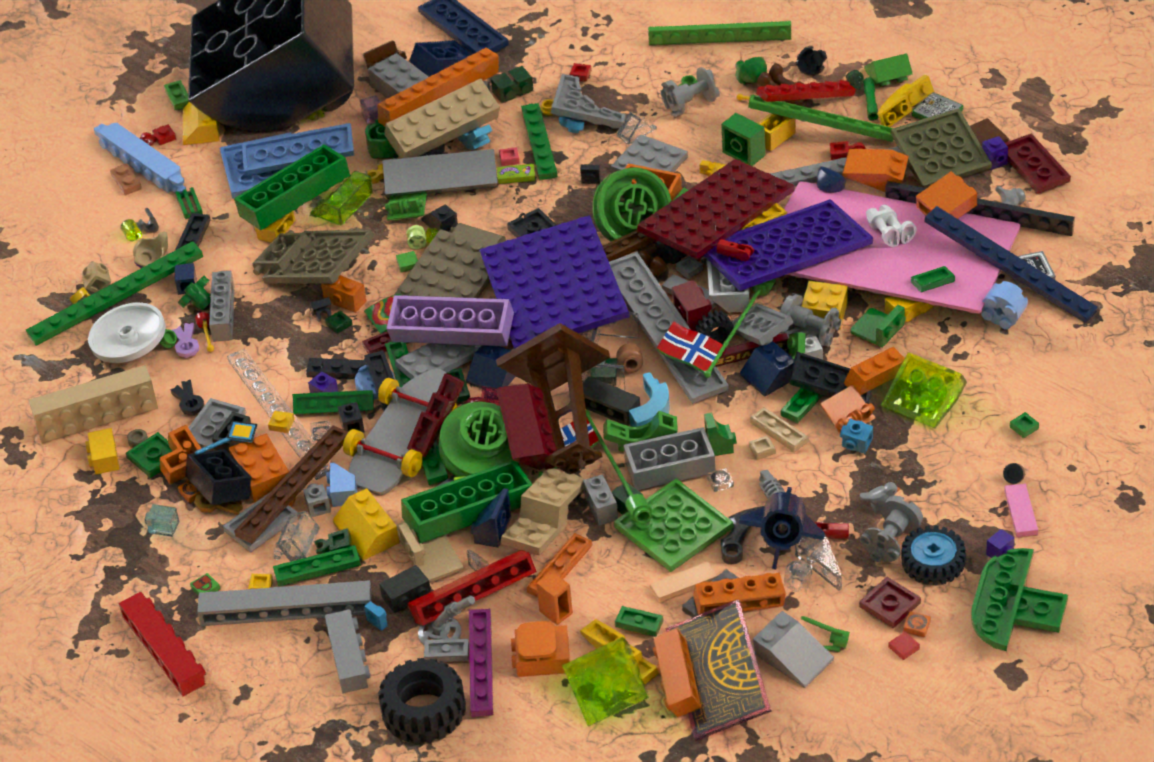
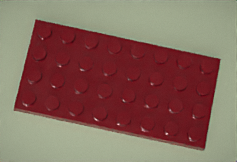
[637,159,795,259]

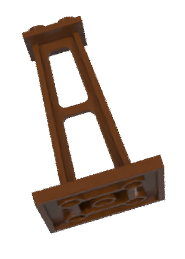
[496,323,610,474]

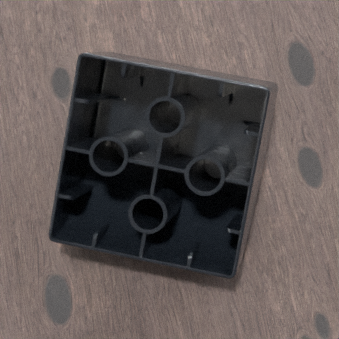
[188,0,354,131]

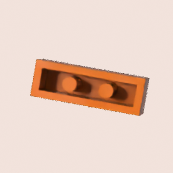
[844,347,907,395]

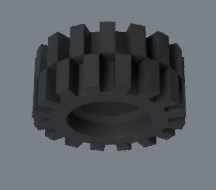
[695,310,734,344]

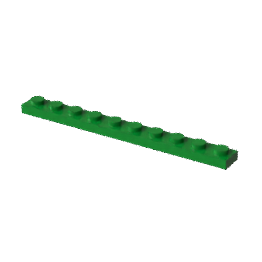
[26,241,204,346]
[385,342,448,485]

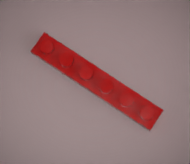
[756,80,856,102]

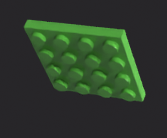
[614,478,734,572]

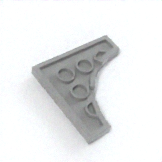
[551,74,626,129]

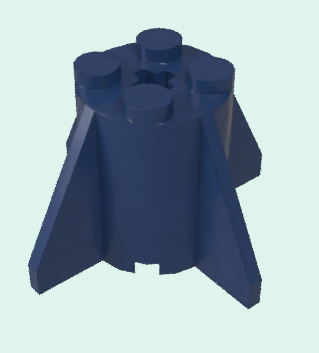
[739,487,825,570]

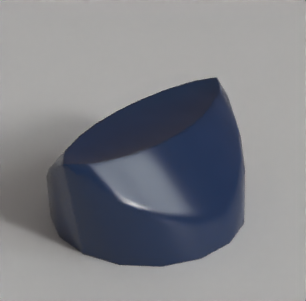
[817,166,846,192]

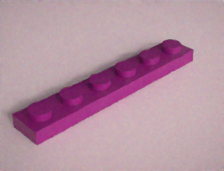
[469,608,494,717]

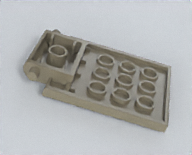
[394,223,506,298]
[252,230,374,284]

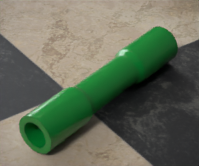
[863,77,879,120]

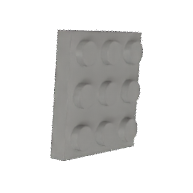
[611,134,688,172]

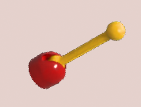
[195,312,214,352]

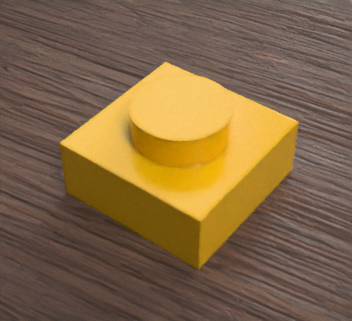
[268,411,295,433]

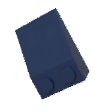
[409,40,472,77]

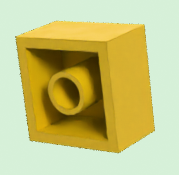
[801,281,848,330]

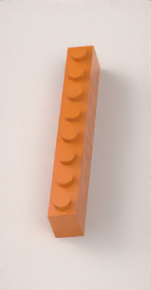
[377,48,499,127]

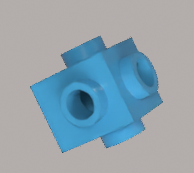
[840,419,873,454]

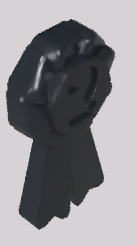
[170,379,205,415]

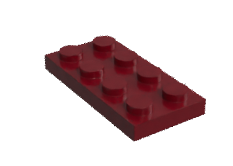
[1005,133,1071,194]

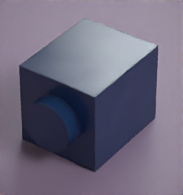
[175,263,197,295]

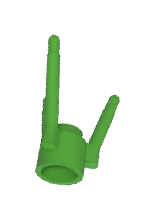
[801,616,850,652]

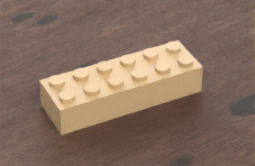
[384,79,500,158]
[29,365,158,444]

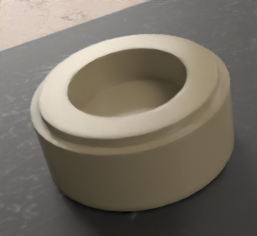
[127,429,148,448]

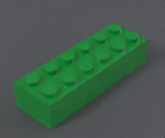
[234,144,351,230]
[401,460,533,543]

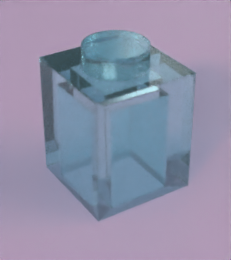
[145,504,180,537]

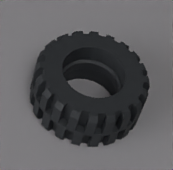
[378,658,466,744]

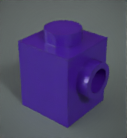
[982,136,1008,170]

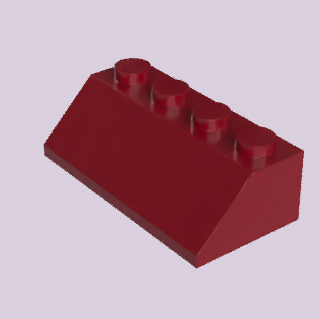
[496,383,557,470]

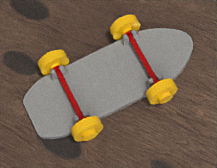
[343,369,457,495]

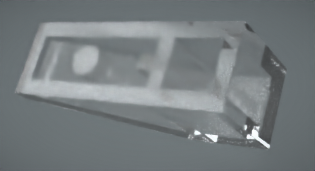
[795,536,842,591]

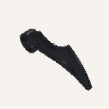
[720,506,763,564]

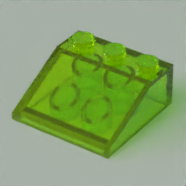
[881,352,967,429]
[562,637,649,727]

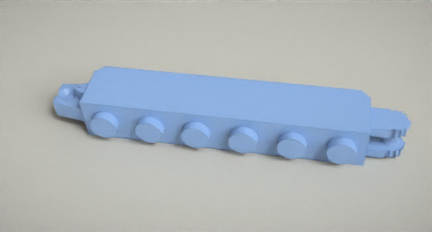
[94,123,186,193]

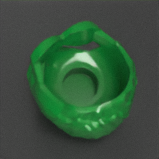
[735,57,767,85]

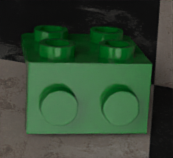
[850,305,906,348]

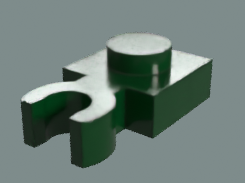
[314,528,352,555]

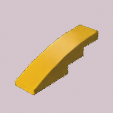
[580,619,659,686]

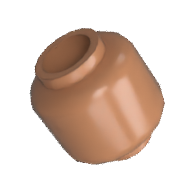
[616,343,643,373]

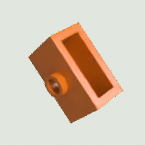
[321,275,367,313]
[536,571,573,625]

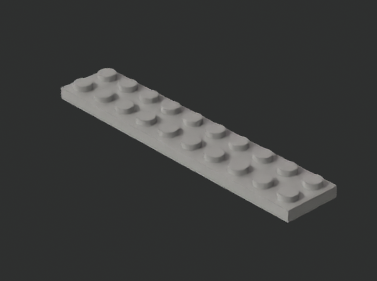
[609,252,729,404]

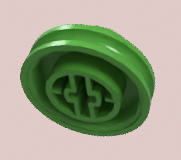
[592,168,672,242]
[438,402,520,477]

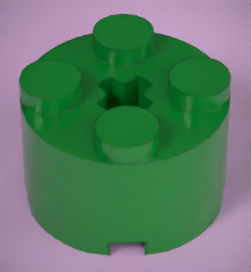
[365,119,399,159]

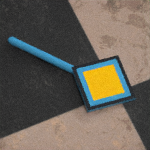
[195,421,258,455]

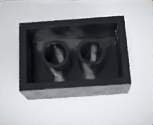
[185,449,251,505]

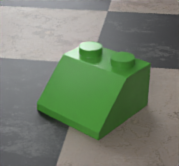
[864,53,913,87]

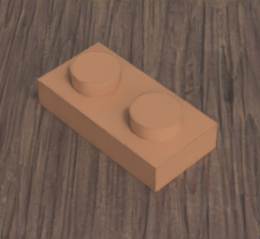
[110,163,142,195]

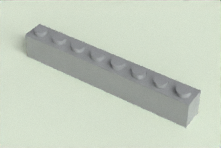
[197,581,372,626]

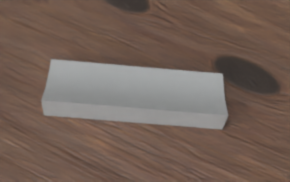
[382,149,498,198]

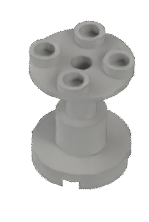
[660,67,720,117]
[780,293,842,347]
[860,496,923,562]

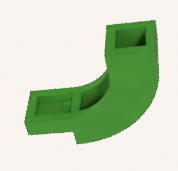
[603,411,678,452]

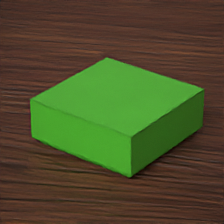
[396,251,418,272]

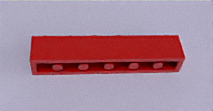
[408,550,537,626]
[119,592,206,697]

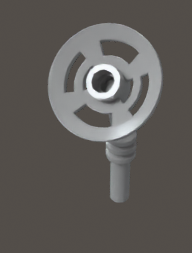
[418,596,475,645]

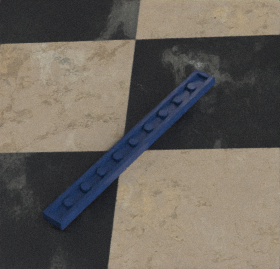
[924,206,1098,323]

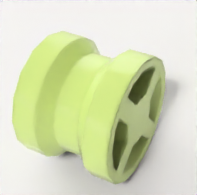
[406,225,426,249]

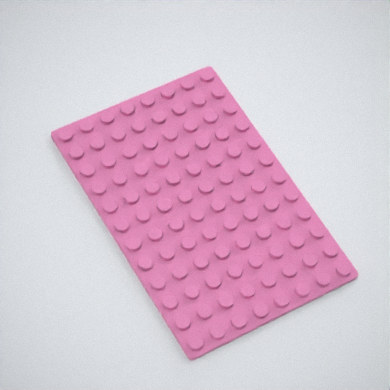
[784,181,1020,313]

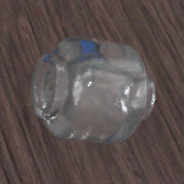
[783,560,813,592]

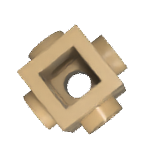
[81,261,111,293]

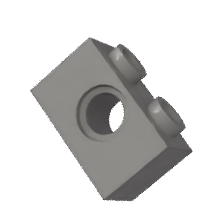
[583,474,618,526]

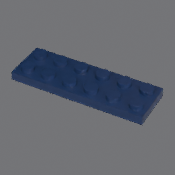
[418,0,509,54]

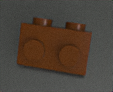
[363,40,407,69]

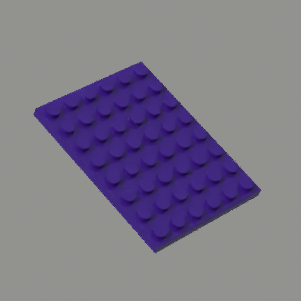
[479,215,630,349]

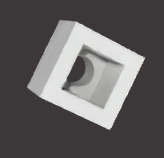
[804,336,823,360]

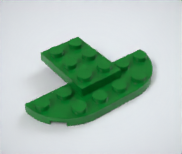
[971,548,1068,652]

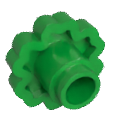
[178,275,211,311]

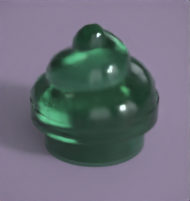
[846,70,864,89]

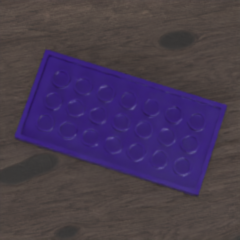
[703,199,873,291]

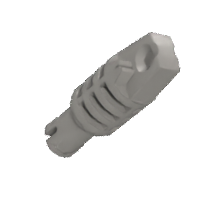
[759,469,785,499]

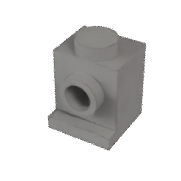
[303,484,331,518]

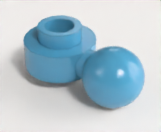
[559,116,585,133]

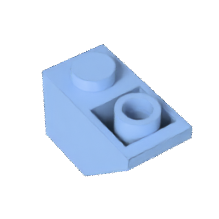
[326,462,357,507]

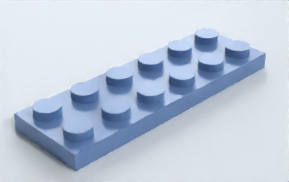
[242,123,354,176]

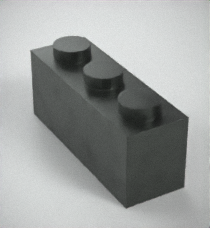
[583,376,641,426]

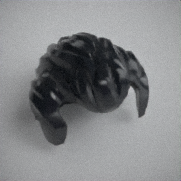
[796,45,827,75]

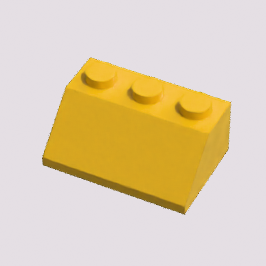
[183,102,220,145]
[333,488,399,561]

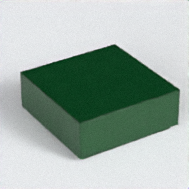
[325,310,353,334]

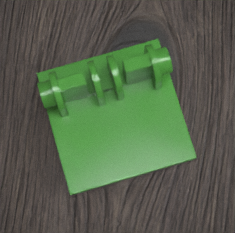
[385,192,427,221]

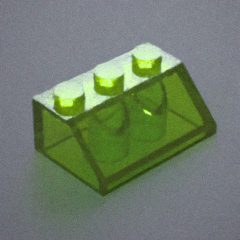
[311,170,373,226]

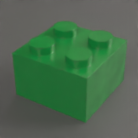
[721,113,765,166]

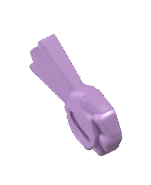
[172,323,199,358]

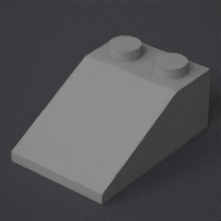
[753,611,834,688]

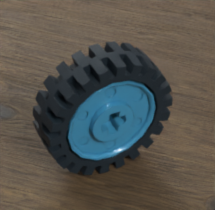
[901,525,966,585]

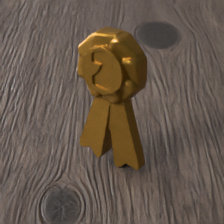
[195,493,243,515]

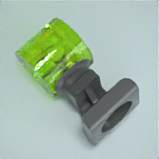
[120,208,159,241]

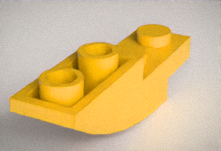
[877,75,934,127]

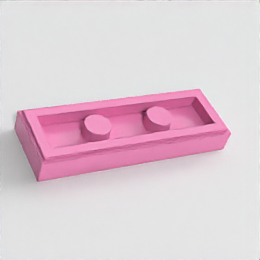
[1004,484,1038,537]

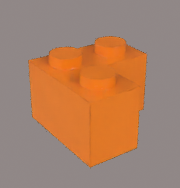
[160,425,202,485]

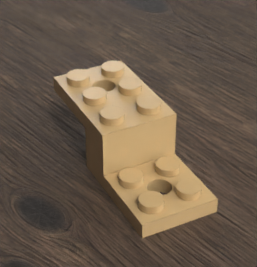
[501,468,585,555]

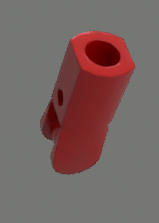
[716,239,754,261]
[812,522,849,540]

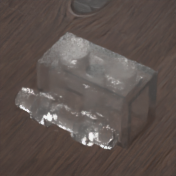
[273,511,320,562]

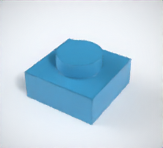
[364,601,388,631]

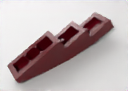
[407,374,465,457]

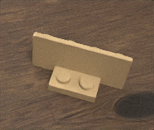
[396,522,463,582]

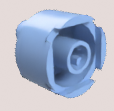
[981,281,1028,329]

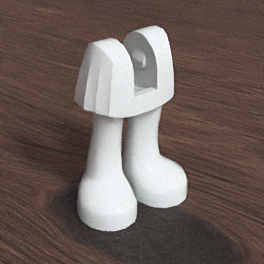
[866,204,917,247]

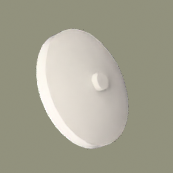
[88,303,166,363]

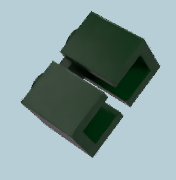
[490,66,534,103]

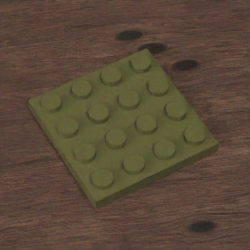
[891,108,992,188]

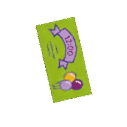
[497,164,535,184]

